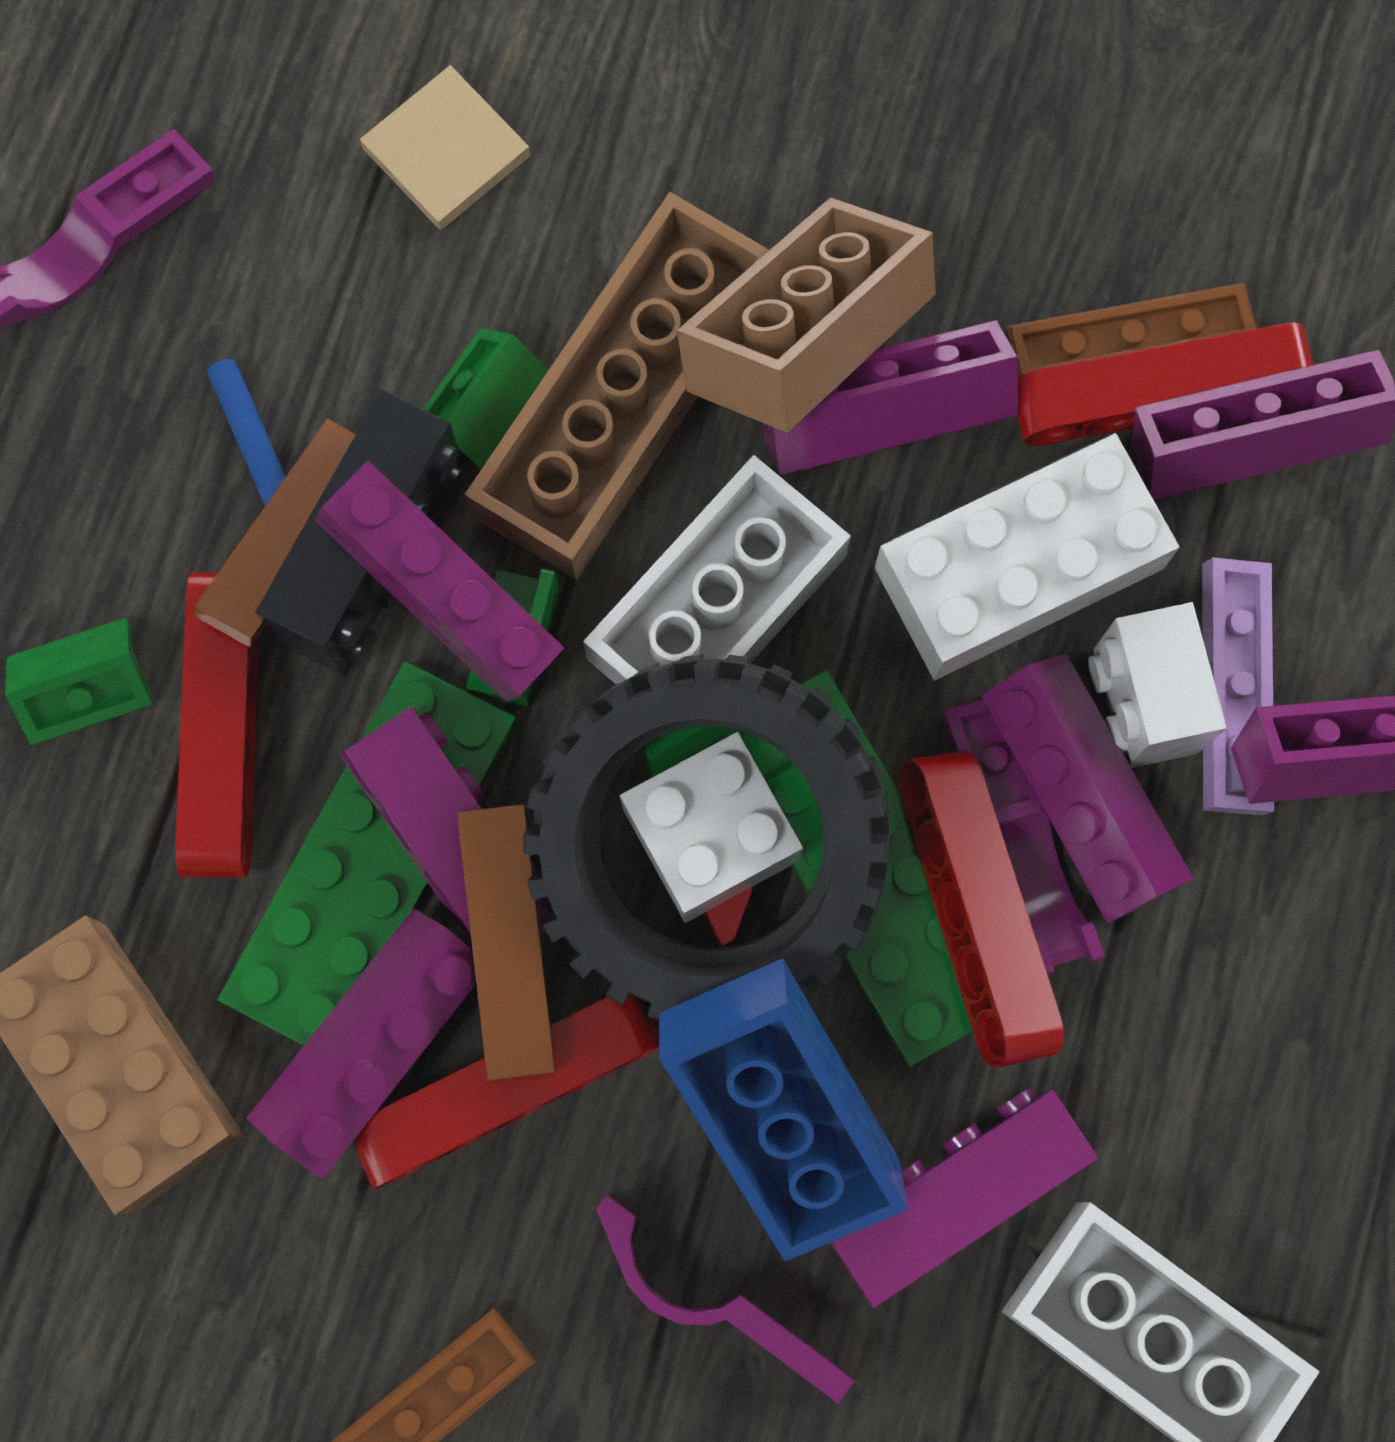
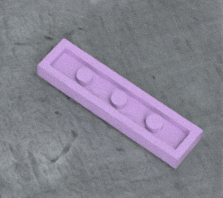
[1202,557,1274,815]

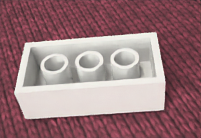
[875,433,1179,681]
[583,455,851,684]
[1001,1202,1319,1442]

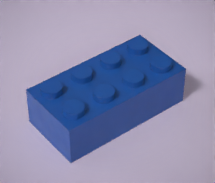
[659,958,908,1262]

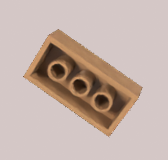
[677,197,936,433]
[0,915,245,1215]

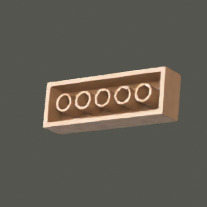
[464,192,769,581]

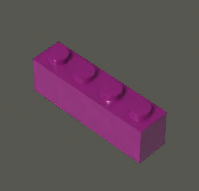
[762,320,1018,475]
[1130,350,1395,500]
[315,460,564,703]
[981,654,1194,924]
[1231,696,1395,804]
[339,706,551,946]
[246,908,476,1180]
[830,1087,1098,1308]

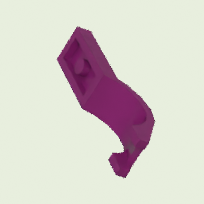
[0,129,215,328]
[942,699,1105,977]
[596,1195,854,1404]

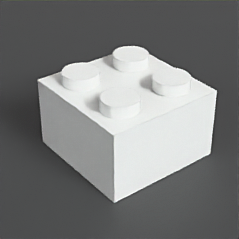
[1089,602,1227,768]
[620,732,803,923]

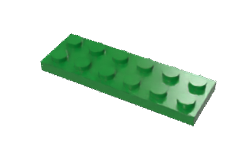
[217,661,518,1046]
[766,670,972,1068]

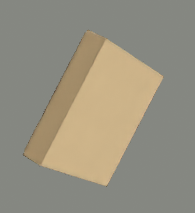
[360,65,531,231]

